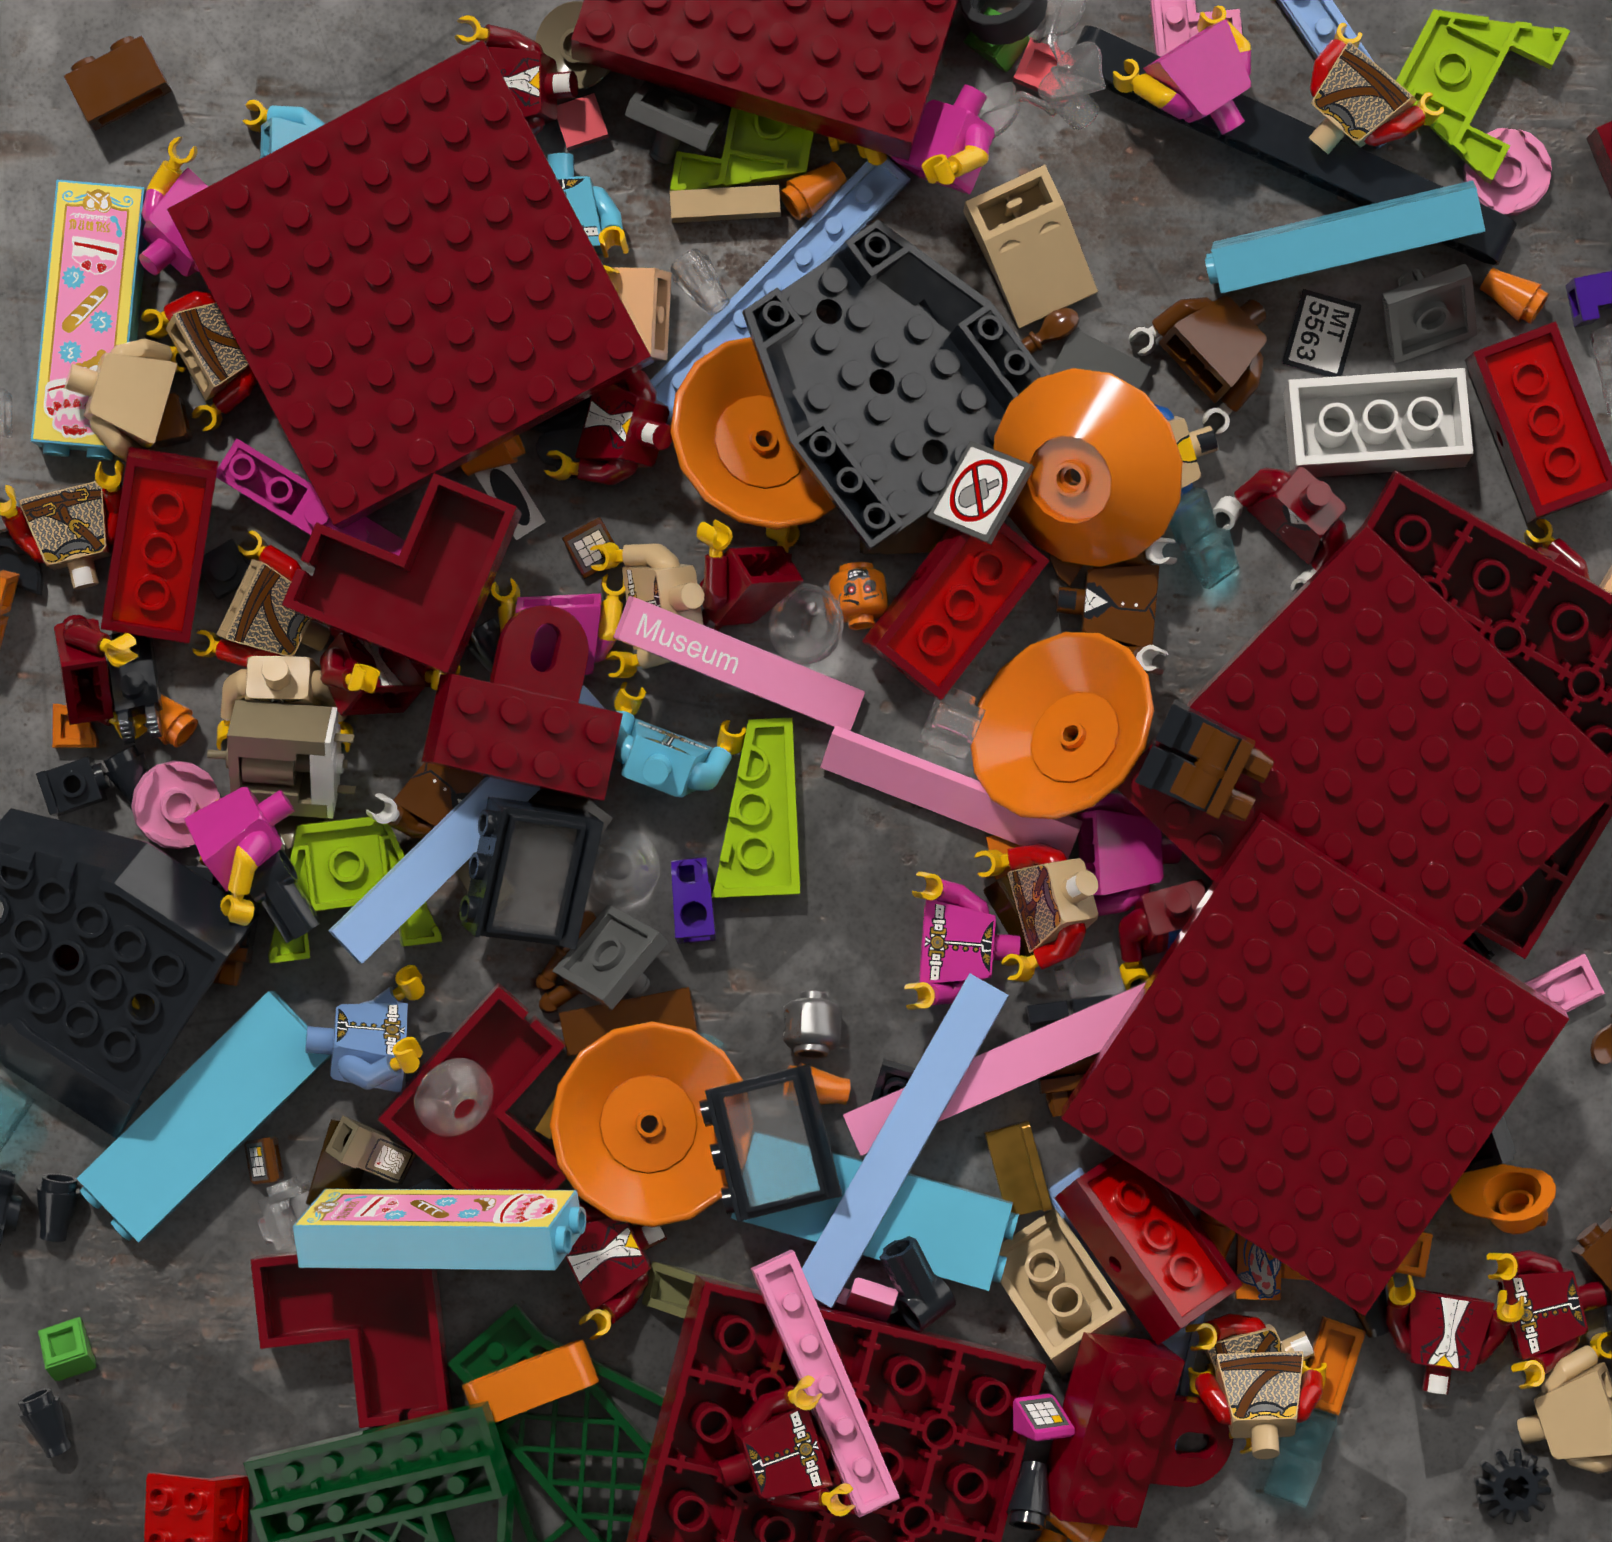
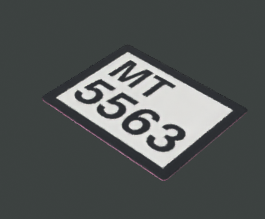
[1282,289,1361,377]

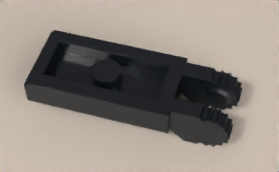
[108,632,163,745]

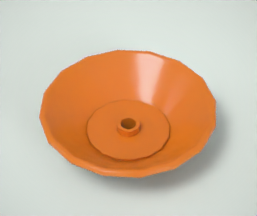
[670,337,836,530]
[994,368,1183,567]
[969,632,1154,820]
[550,1021,754,1227]

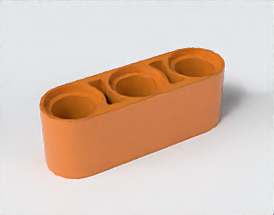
[462,1339,599,1423]

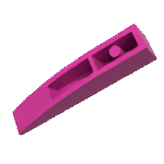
[216,438,405,556]

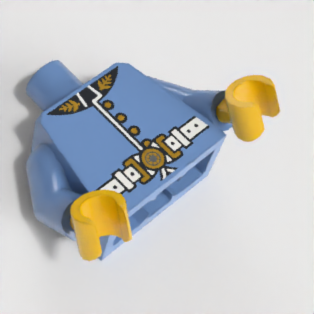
[305,965,425,1092]

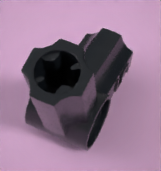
[249,831,321,943]
[879,1236,956,1332]

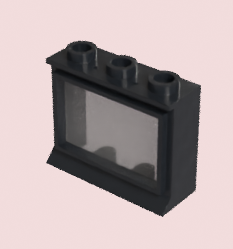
[459,797,604,950]
[699,1064,843,1222]

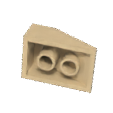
[999,1208,1136,1376]

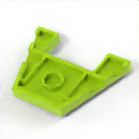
[1396,9,1570,184]
[670,107,814,191]
[268,816,442,963]

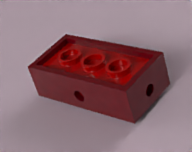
[1465,321,1612,523]
[101,446,219,643]
[862,522,1050,700]
[1054,1154,1243,1345]

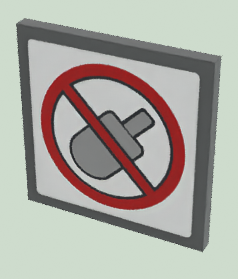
[927,441,1035,545]

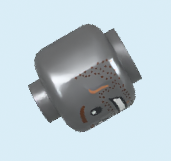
[783,991,842,1059]

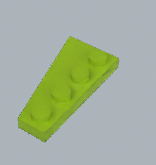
[712,718,800,898]

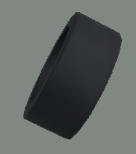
[959,0,1048,45]

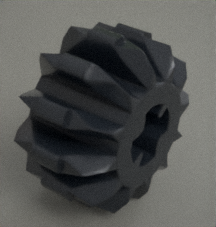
[1474,1447,1551,1525]

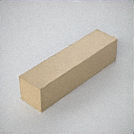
[670,185,781,223]

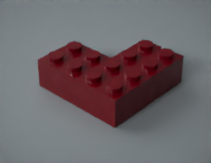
[282,473,522,674]
[378,982,566,1190]
[250,1251,453,1428]

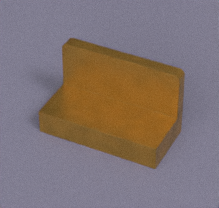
[984,1121,1052,1216]

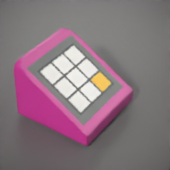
[1013,1394,1075,1441]

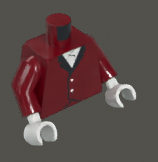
[1210,466,1349,592]

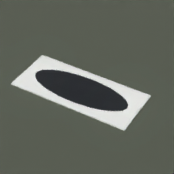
[474,464,546,540]

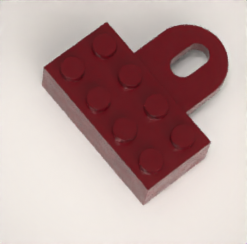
[421,605,623,801]
[1046,1332,1234,1528]

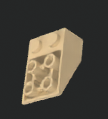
[963,165,1098,329]

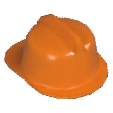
[1450,1164,1556,1235]

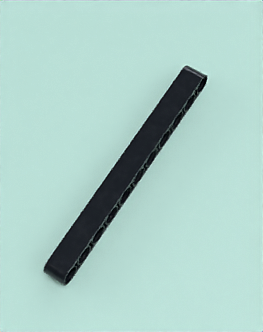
[1066,25,1517,266]

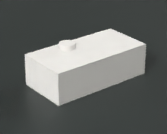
[1283,368,1473,477]

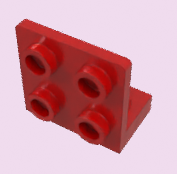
[144,1472,249,1542]

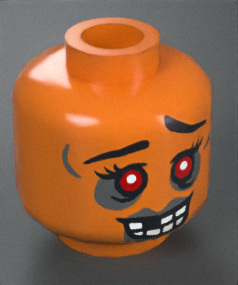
[829,562,889,630]

